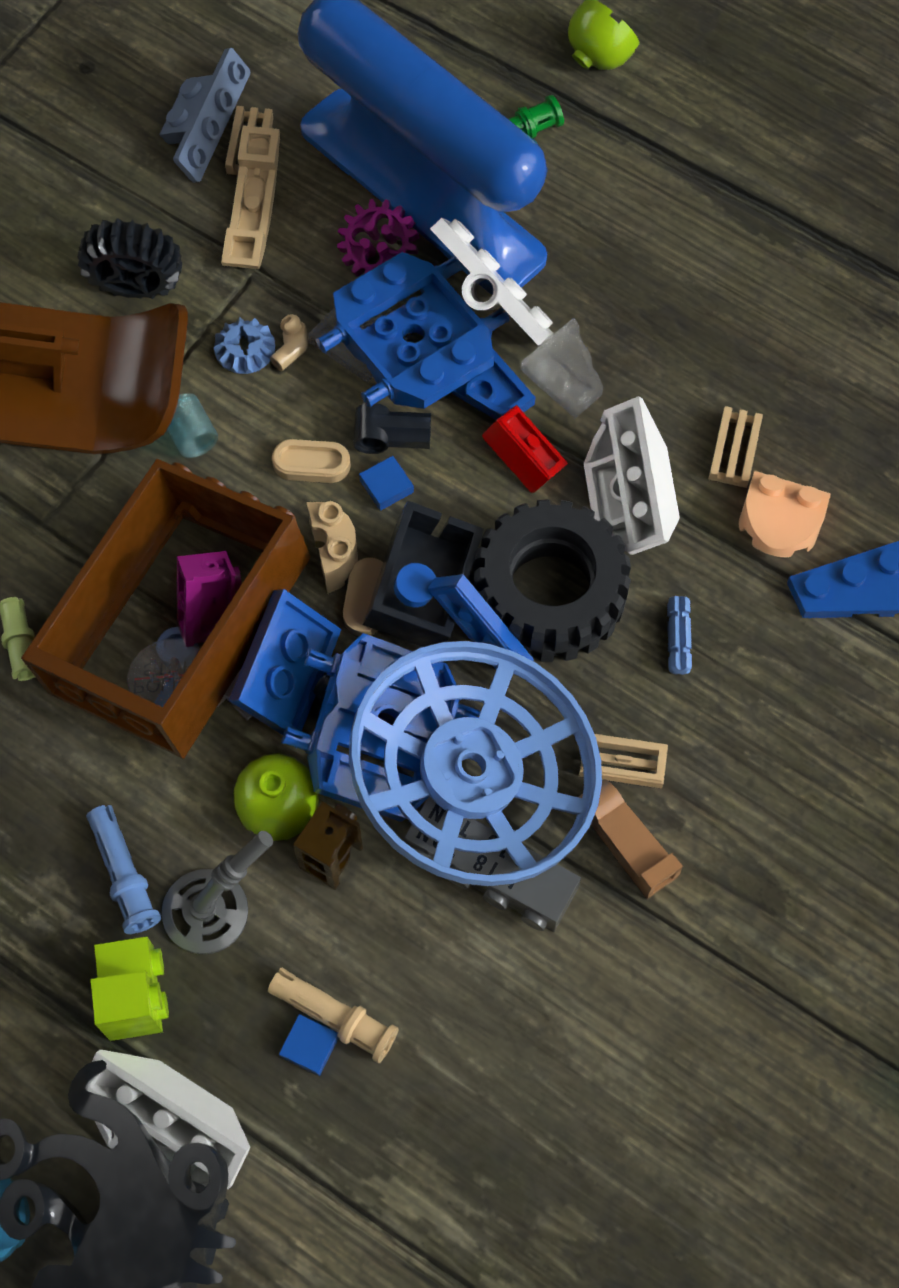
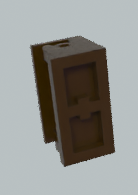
[293,801,363,890]

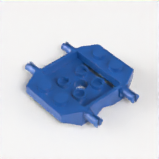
[316,252,510,409]
[281,633,480,822]

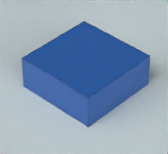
[359,456,414,511]
[279,1014,339,1076]

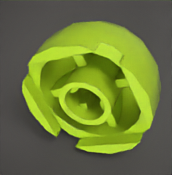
[568,0,640,70]
[234,753,319,841]

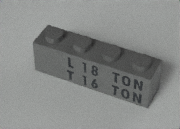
[404,796,581,932]

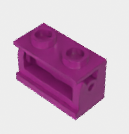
[177,551,242,647]

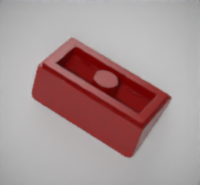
[482,405,568,493]

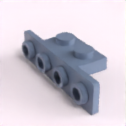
[159,48,250,183]

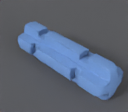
[667,596,692,675]

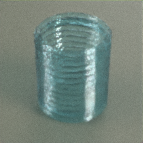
[167,393,219,458]

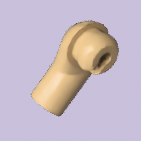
[270,314,308,371]

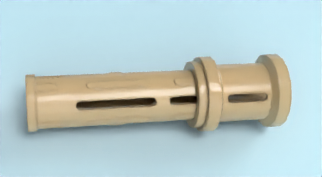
[268,967,399,1064]

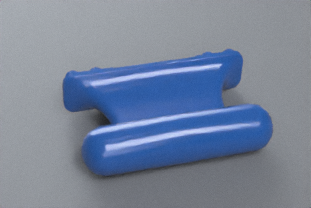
[297,0,548,295]

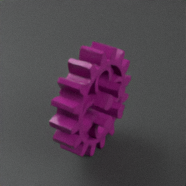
[337,199,419,277]

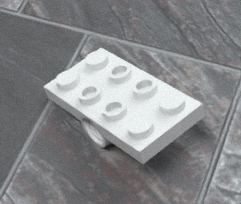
[430,218,554,346]

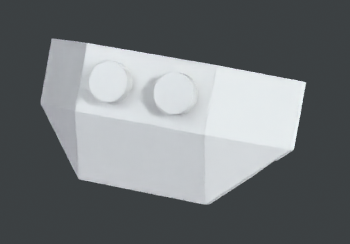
[584,396,680,555]
[87,1050,250,1189]

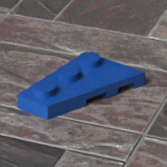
[450,349,536,420]
[787,541,899,618]

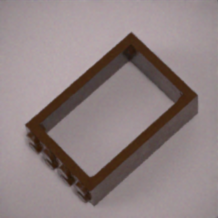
[21,459,311,759]

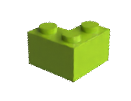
[91,937,169,1041]

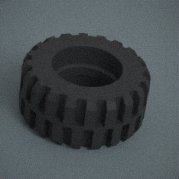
[473,499,631,662]

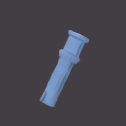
[86,805,161,934]

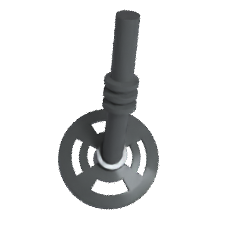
[162,831,273,955]

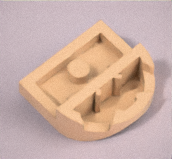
[739,471,831,557]

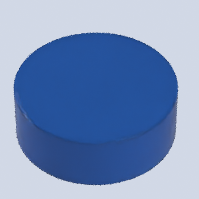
[394,563,436,607]

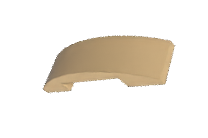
[221,125,280,269]

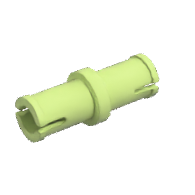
[0,597,35,681]

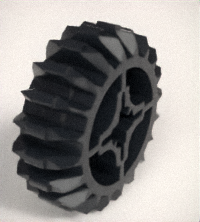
[77,218,182,299]

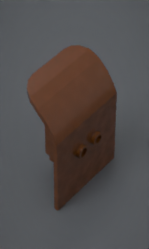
[0,302,188,454]

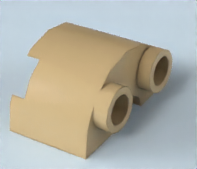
[307,501,358,594]

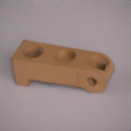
[579,779,683,899]

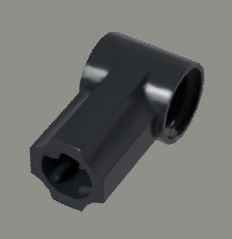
[353,403,431,454]

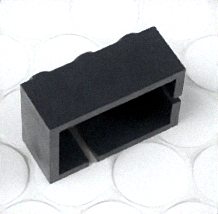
[363,501,484,647]

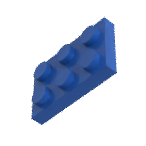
[228,589,342,735]

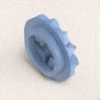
[214,317,275,374]

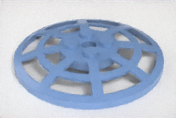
[349,641,602,886]

